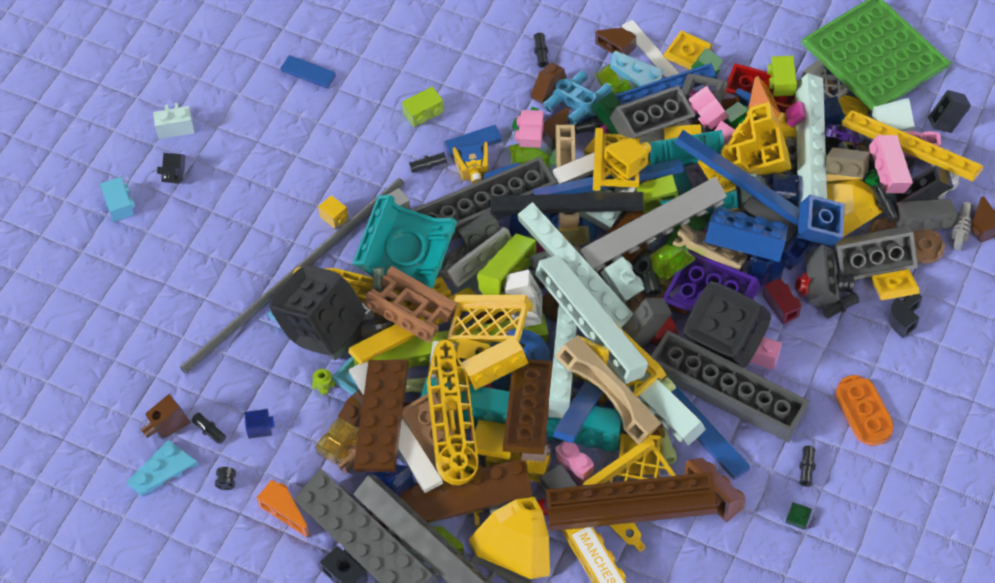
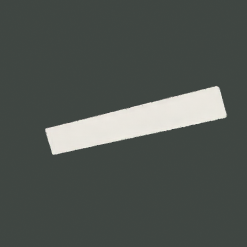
[622,20,679,78]

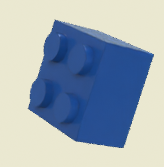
[797,194,845,247]

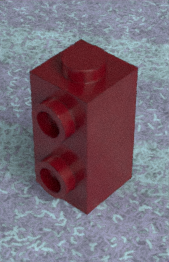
[763,278,802,324]

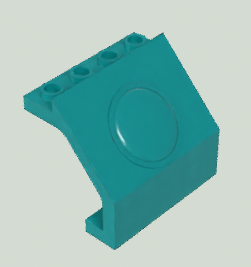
[648,130,738,213]
[352,195,457,289]

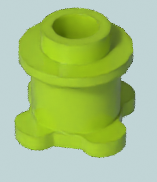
[312,369,335,395]

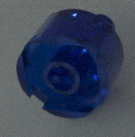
[768,173,800,206]

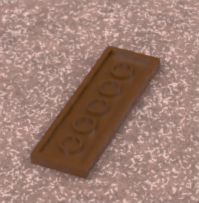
[354,359,409,472]
[503,359,553,455]

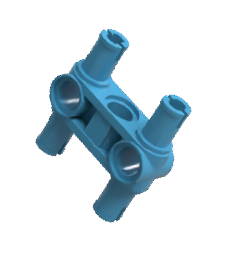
[543,70,613,125]

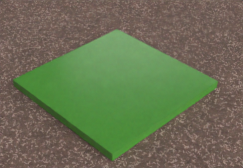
[801,0,951,112]

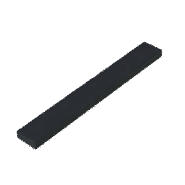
[491,192,644,215]

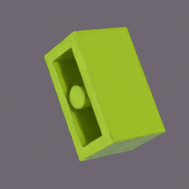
[767,55,797,96]
[401,86,445,127]
[637,175,679,213]

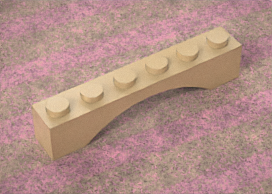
[555,125,579,230]
[555,335,661,445]

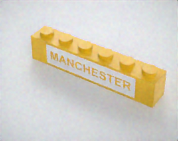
[561,527,626,583]

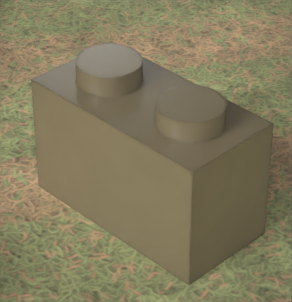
[826,148,870,178]

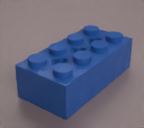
[705,207,788,262]

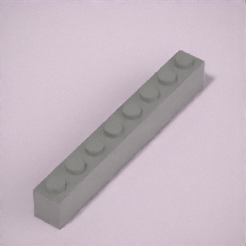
[580,177,727,272]

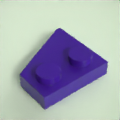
[825,123,860,144]

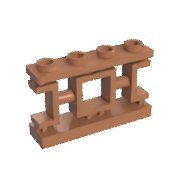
[364,266,457,343]

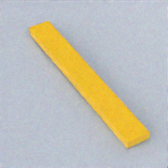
[842,110,983,182]
[349,287,477,365]

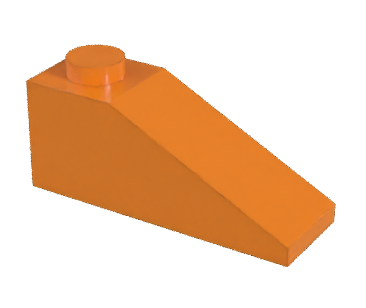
[748,76,781,118]
[256,480,309,537]

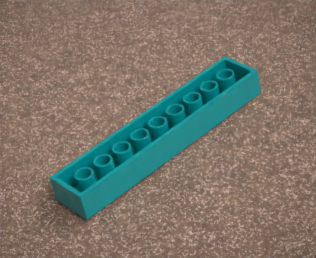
[421,377,623,451]

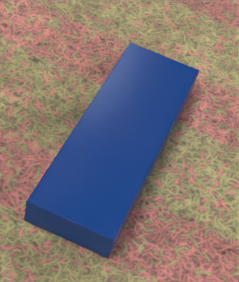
[281,55,336,89]
[445,124,502,158]

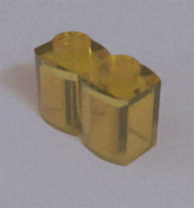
[556,225,590,245]
[316,417,359,465]

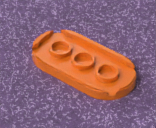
[836,375,894,446]

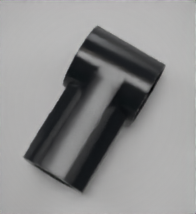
[635,257,662,297]

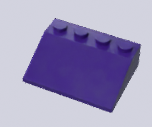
[663,250,761,313]

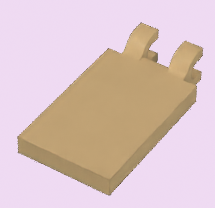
[673,224,749,270]

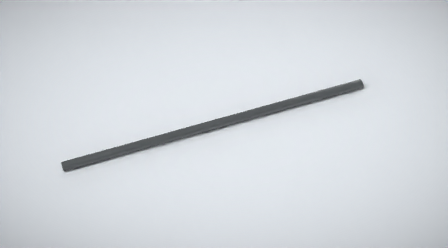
[180,178,405,374]

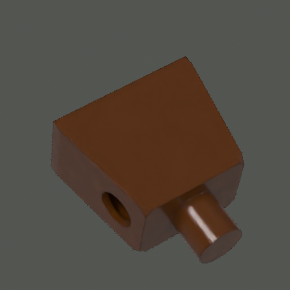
[141,394,191,438]

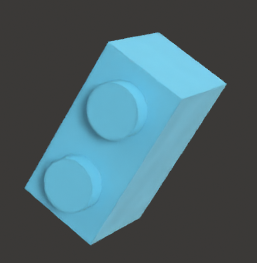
[100,177,135,222]

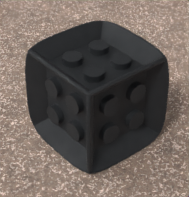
[270,266,365,355]
[683,281,771,368]

